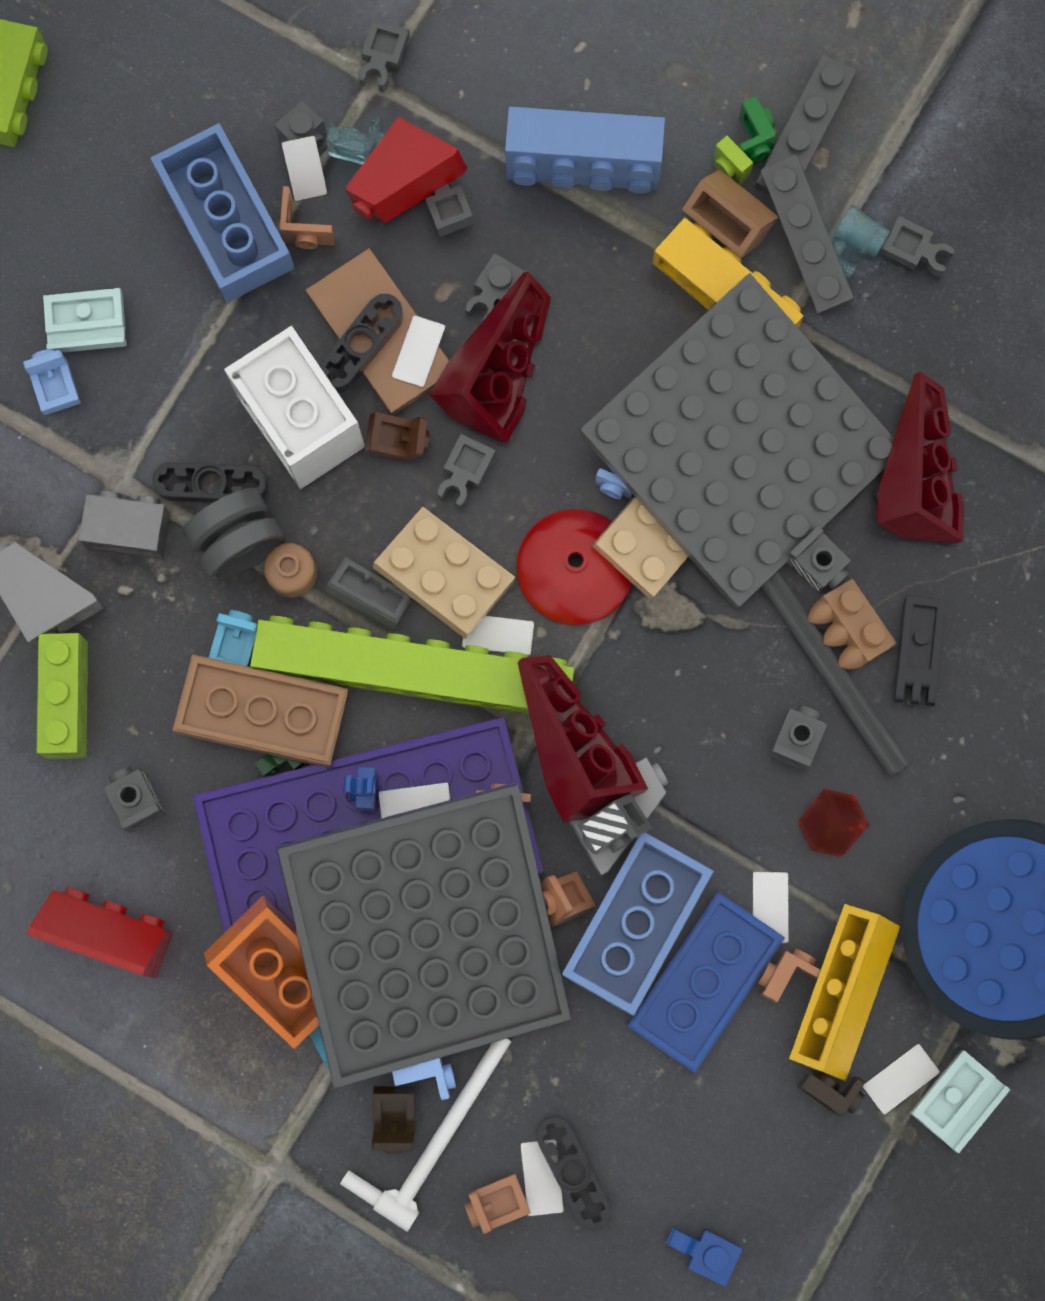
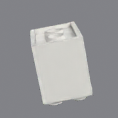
[224,326,365,489]

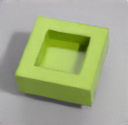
[713,135,753,185]

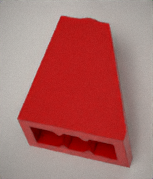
[345,117,468,224]

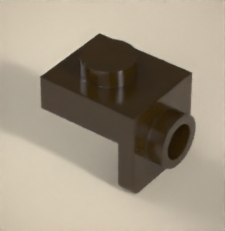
[372,1086,416,1154]

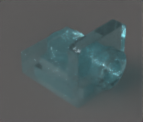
[326,116,387,164]

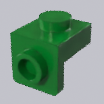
[738,96,777,164]

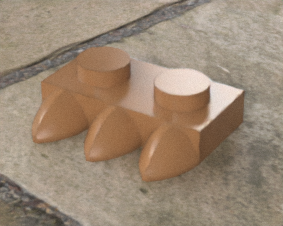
[807,578,897,669]

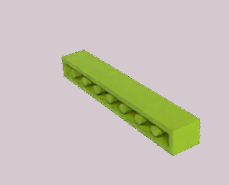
[250,616,574,714]

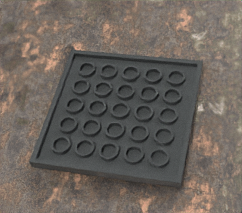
[577,273,894,608]
[275,783,571,1088]

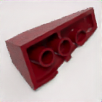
[430,272,551,443]
[876,372,964,543]
[517,655,648,823]

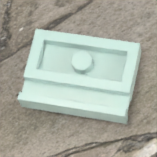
[43,288,127,353]
[910,1050,1010,1153]

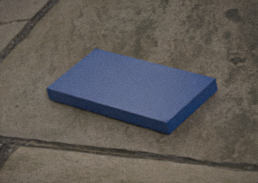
[627,892,785,1073]

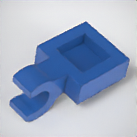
[343,767,378,813]
[666,1227,743,1287]

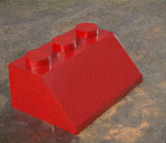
[26,887,173,978]

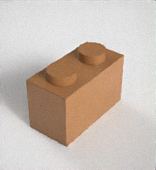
[682,169,779,258]

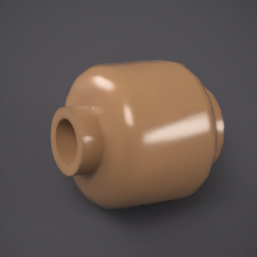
[264,543,317,598]

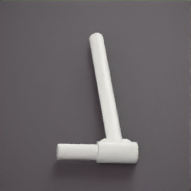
[340,1038,512,1232]

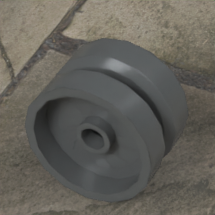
[182,488,286,582]

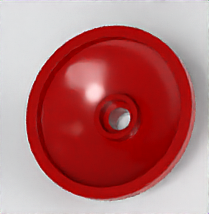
[516,509,632,626]

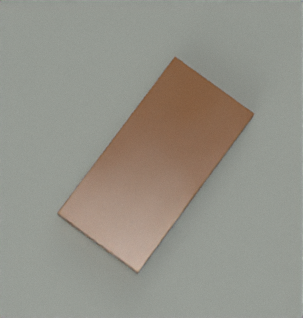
[306,248,449,416]
[172,654,349,768]

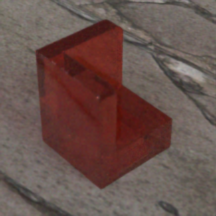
[799,789,870,857]

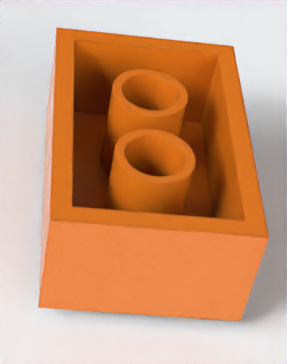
[204,896,318,1049]

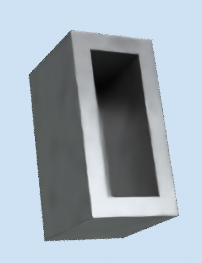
[79,491,171,559]

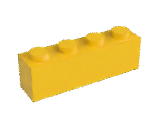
[653,218,804,328]
[789,904,901,1081]

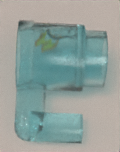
[832,205,891,279]

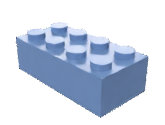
[505,107,665,194]
[150,123,295,304]
[562,833,714,1016]

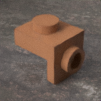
[541,871,596,928]
[758,949,821,1003]
[464,1173,531,1234]

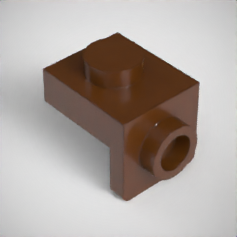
[365,412,430,462]

